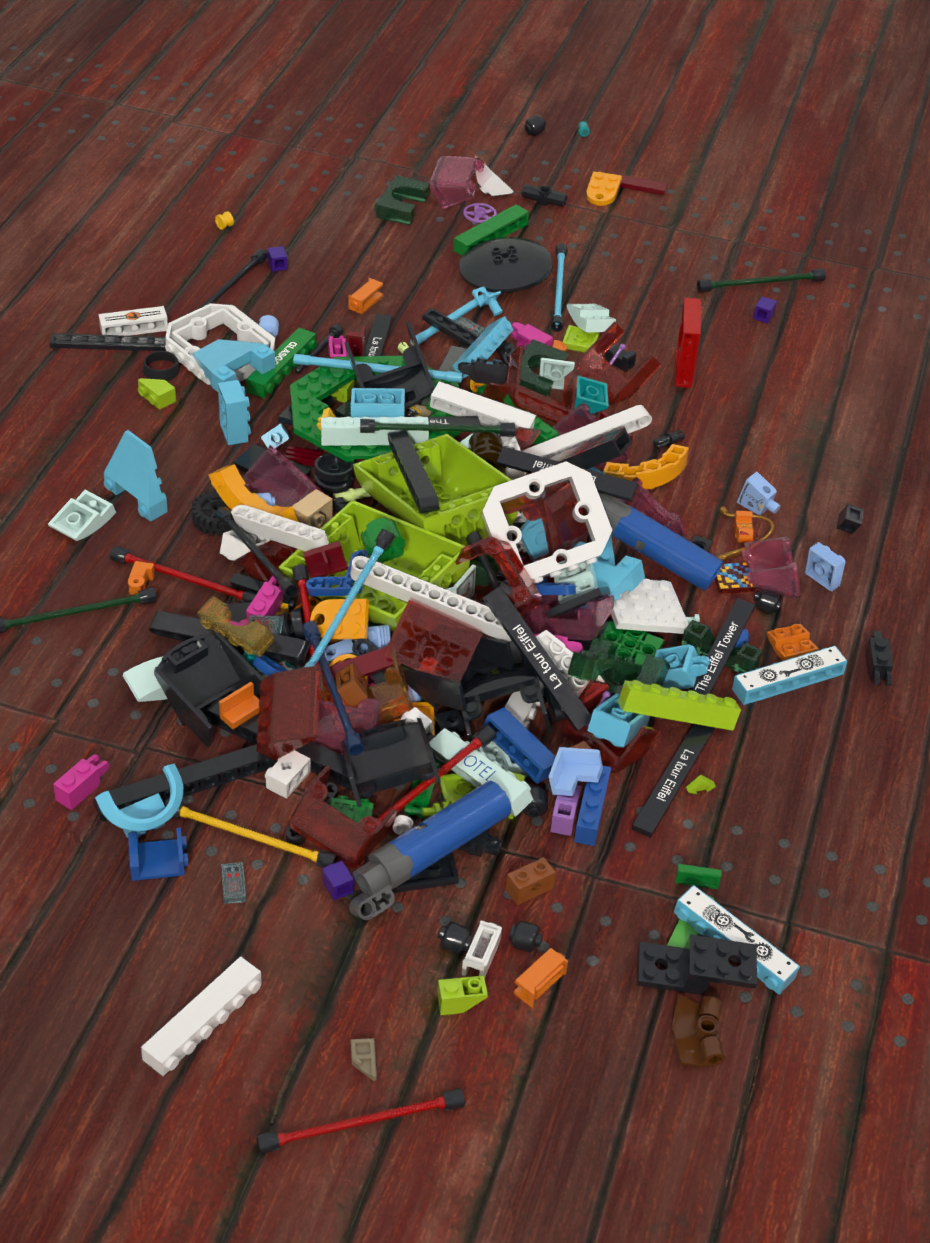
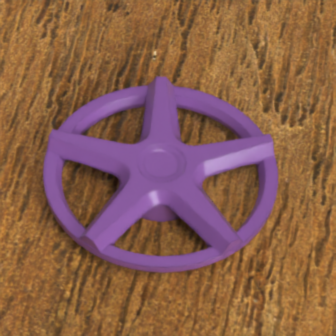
[463,203,497,224]

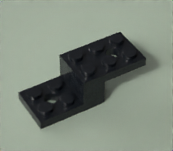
[637,934,757,995]

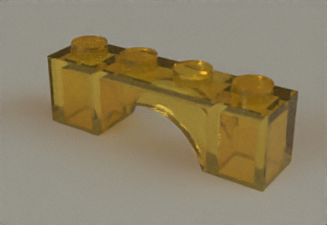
[197,596,275,657]

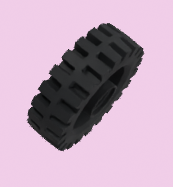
[191,489,235,536]

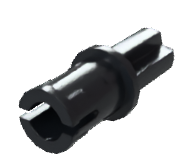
[653,429,685,449]

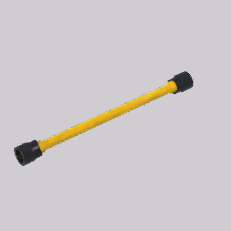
[164,798,338,868]

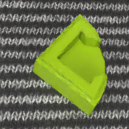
[686,775,716,794]

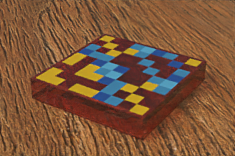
[715,562,756,594]

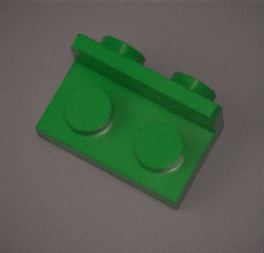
[327,796,374,828]

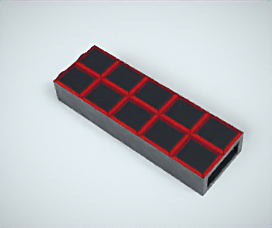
[526,427,633,491]

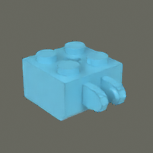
[649,644,710,689]

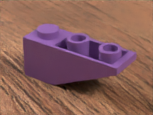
[550,785,581,836]

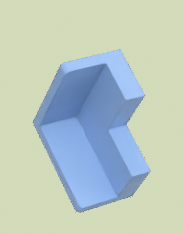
[549,747,603,796]

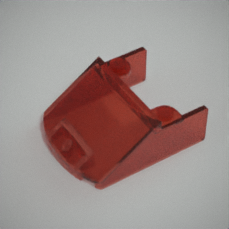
[501,481,588,582]

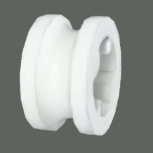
[393,815,413,835]

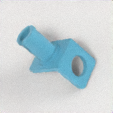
[472,287,503,316]
[261,423,291,451]

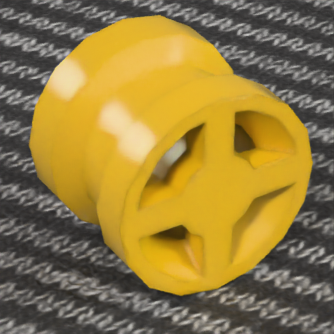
[215,211,234,230]

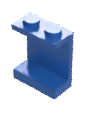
[128,828,188,881]

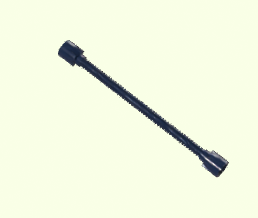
[302,621,365,756]

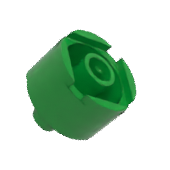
[361,518,405,564]

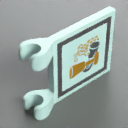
[442,565,476,625]

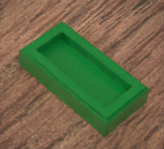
[675,864,722,889]

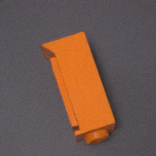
[349,277,383,314]
[514,948,568,1008]

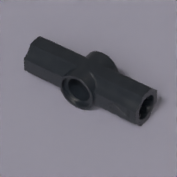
[522,184,568,207]

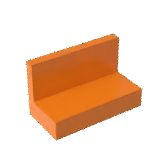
[219,682,265,729]

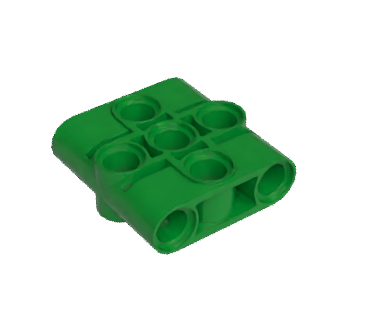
[592,620,665,679]

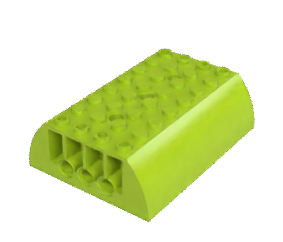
[353,434,521,547]
[278,500,470,639]

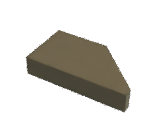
[351,1038,377,1081]

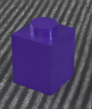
[268,246,288,272]
[753,296,777,323]
[322,861,354,901]

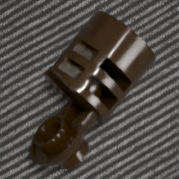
[468,432,510,478]

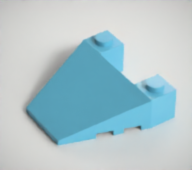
[193,339,275,392]
[104,430,168,522]
[555,541,645,619]

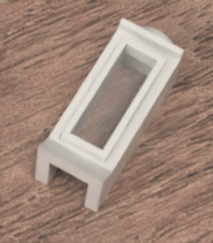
[462,921,502,978]

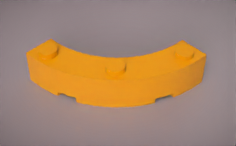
[603,444,689,491]
[208,464,298,522]

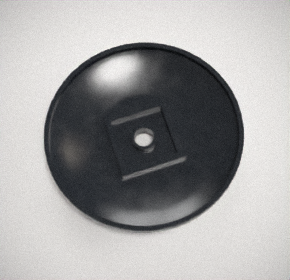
[459,237,552,293]

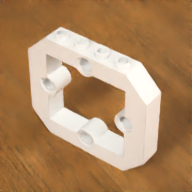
[165,303,275,385]
[481,462,612,584]

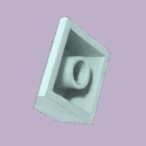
[538,358,575,391]

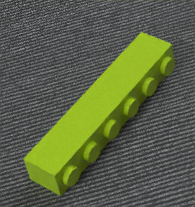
[617,680,741,731]

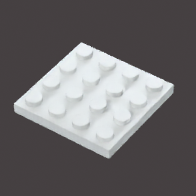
[607,579,690,634]

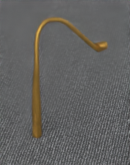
[716,506,774,561]

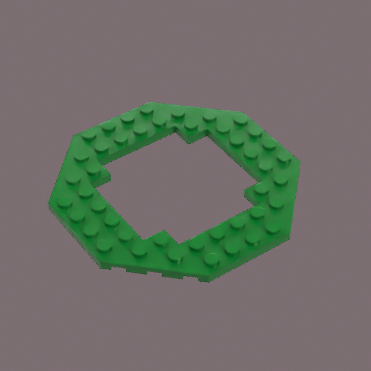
[290,356,462,462]

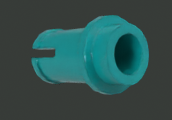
[579,121,590,137]

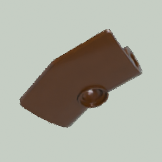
[672,994,725,1067]

